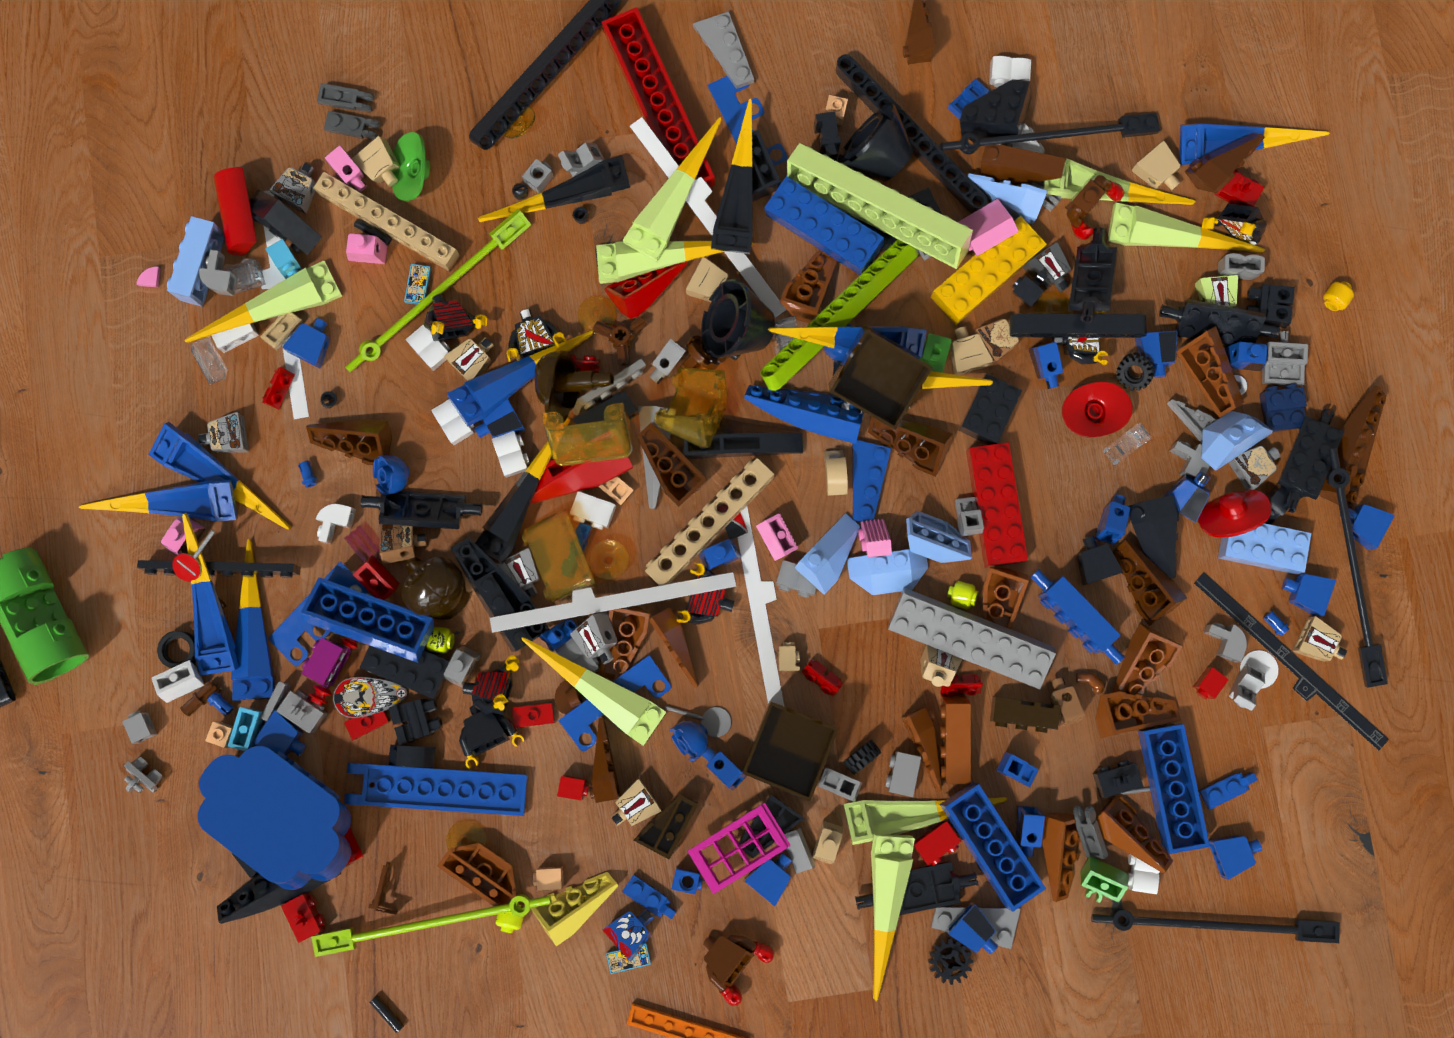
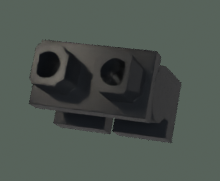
[813,111,841,162]
[1246,284,1295,328]
[389,699,443,745]

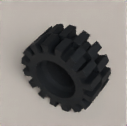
[1116,352,1155,391]
[843,739,881,775]

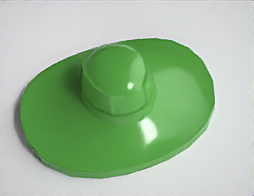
[392,132,431,201]

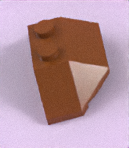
[437,842,517,914]

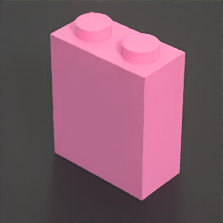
[958,199,1019,256]

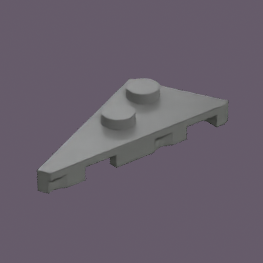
[1167,399,1218,443]

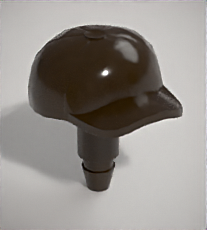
[535,351,614,424]
[401,557,469,620]

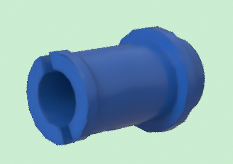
[298,461,318,488]
[1263,610,1290,636]
[207,692,234,717]

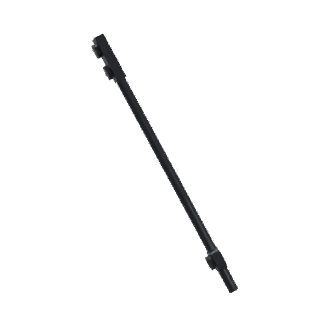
[940,113,1160,154]
[1326,448,1388,688]
[1091,909,1340,943]

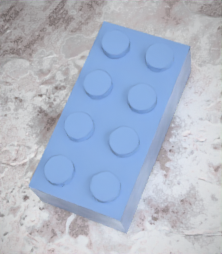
[167,216,225,307]
[1218,524,1311,574]

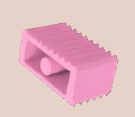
[756,514,798,561]
[858,519,892,558]

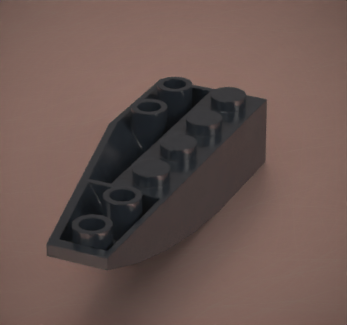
[683,418,803,459]
[451,538,549,652]
[217,872,341,924]

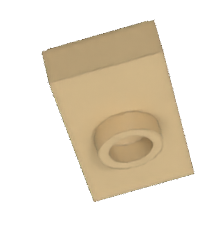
[260,312,303,351]

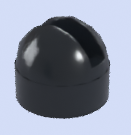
[512,183,528,200]
[572,207,589,224]
[320,391,337,408]

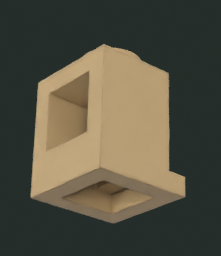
[779,642,800,671]

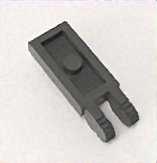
[317,83,374,113]
[324,111,380,139]
[1073,805,1108,859]

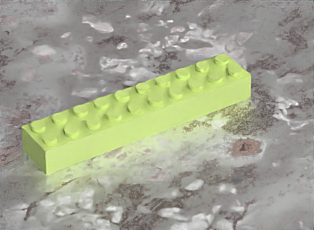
[787,143,973,269]

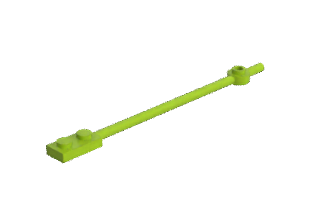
[345,209,531,373]
[311,894,552,957]

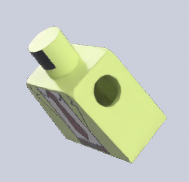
[1195,275,1238,308]

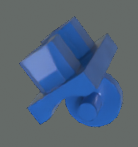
[540,619,578,652]

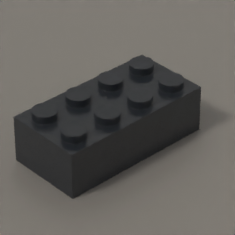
[360,645,450,699]

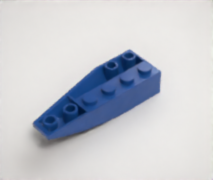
[744,385,865,444]

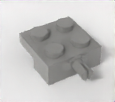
[1262,331,1308,386]

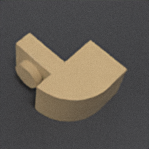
[823,450,848,496]

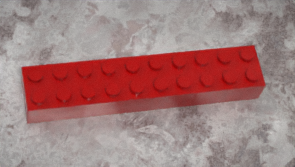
[602,7,715,187]

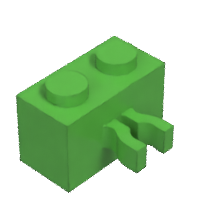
[922,333,952,373]
[1080,856,1128,903]

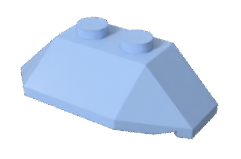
[1201,411,1273,470]
[906,511,972,563]
[847,549,928,595]

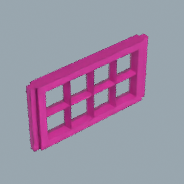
[688,802,791,894]

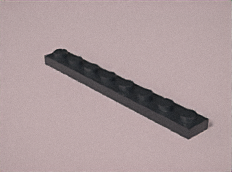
[137,560,301,578]

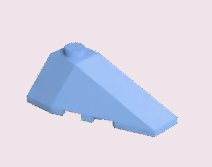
[968,173,1047,225]
[795,513,860,595]

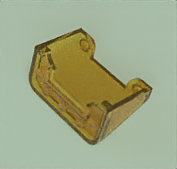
[654,367,728,448]
[542,403,632,466]
[521,509,598,604]

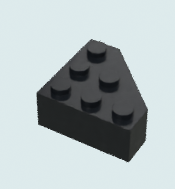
[960,80,1031,138]
[249,189,322,255]

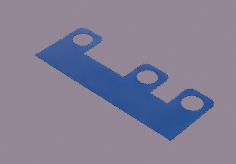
[707,76,788,166]
[268,561,367,666]
[558,656,671,751]

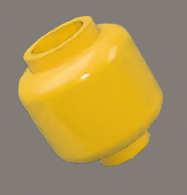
[1323,281,1354,311]

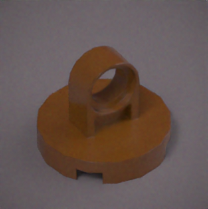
[683,335,721,374]
[555,680,587,715]

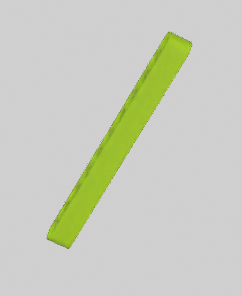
[760,239,919,391]

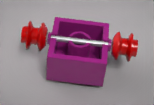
[301,637,358,706]

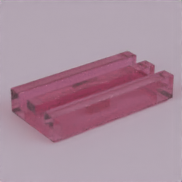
[344,525,381,562]

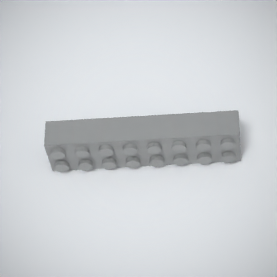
[888,588,1056,689]

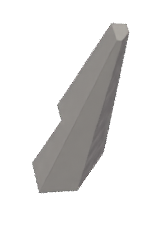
[638,406,676,510]

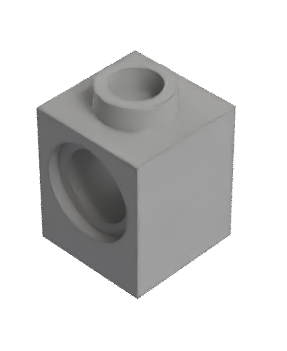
[522,159,554,194]
[122,711,157,744]

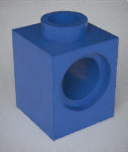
[671,867,703,895]

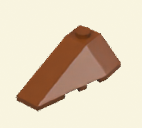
[983,567,1029,629]

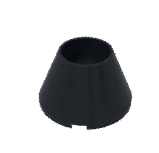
[838,103,914,182]
[701,279,775,358]

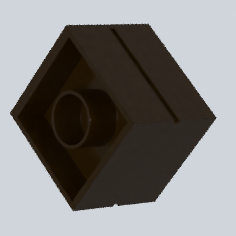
[828,324,933,430]
[742,701,839,801]

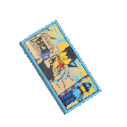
[404,264,431,305]
[606,943,651,974]

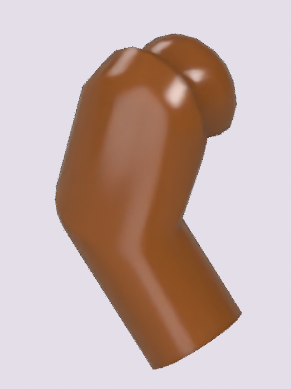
[1076,673,1105,694]

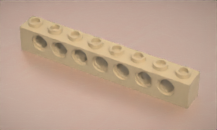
[313,172,460,272]
[645,458,775,586]

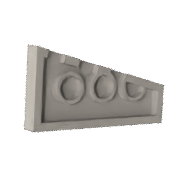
[693,11,754,89]
[572,359,646,416]
[930,907,1020,949]

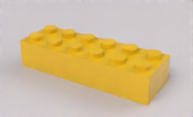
[930,216,1047,326]

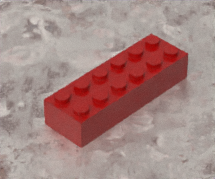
[966,442,1028,568]

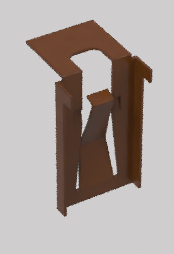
[368,862,398,915]

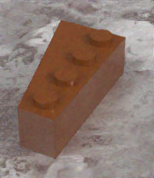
[1176,326,1244,418]
[940,694,971,784]

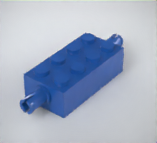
[1030,569,1125,665]

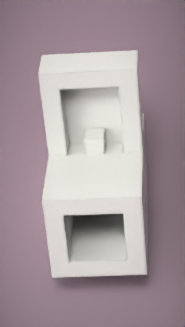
[316,504,356,544]

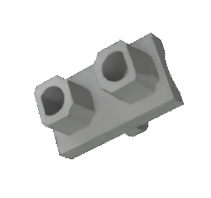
[124,757,163,793]

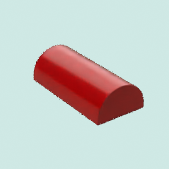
[214,167,257,256]

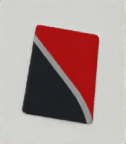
[718,504,748,539]

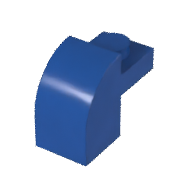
[996,752,1039,787]

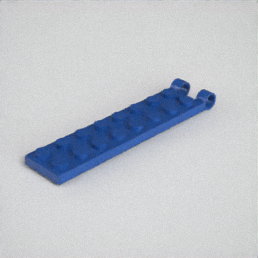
[344,763,528,816]

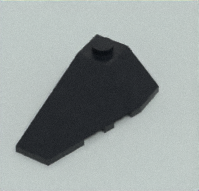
[1129,495,1179,578]

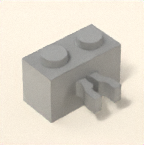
[276,690,328,734]

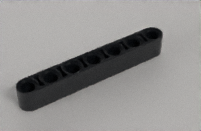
[1009,314,1147,338]

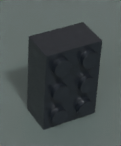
[958,374,1022,445]

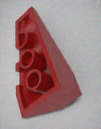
[604,261,687,319]

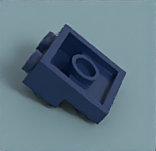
[1259,384,1307,432]

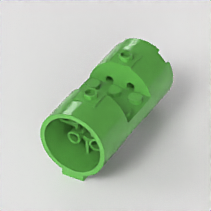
[0,548,89,685]

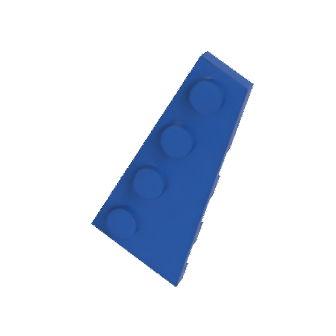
[852,440,891,522]

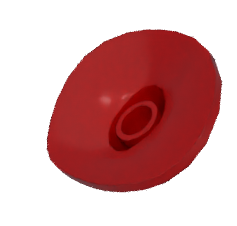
[1061,382,1133,438]
[1198,490,1271,538]

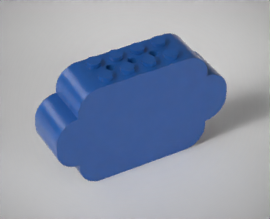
[198,746,351,890]

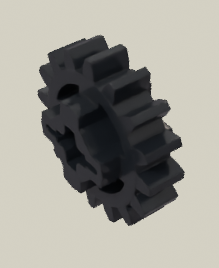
[928,938,973,985]

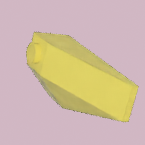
[531,872,618,946]

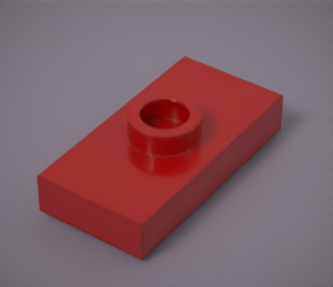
[512,703,555,728]
[344,710,390,741]

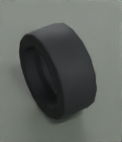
[157,631,196,668]

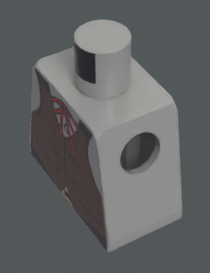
[650,339,690,384]

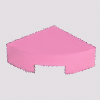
[137,267,161,287]

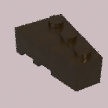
[990,697,1061,733]
[633,794,698,859]

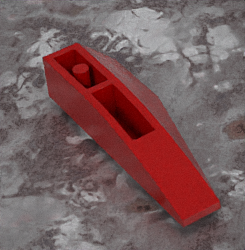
[510,428,633,504]

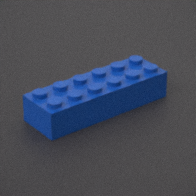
[764,176,884,275]
[301,577,434,663]
[1138,724,1210,854]
[940,782,1046,912]

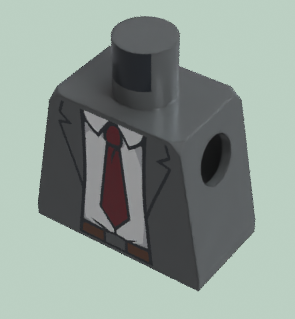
[1024,242,1071,293]

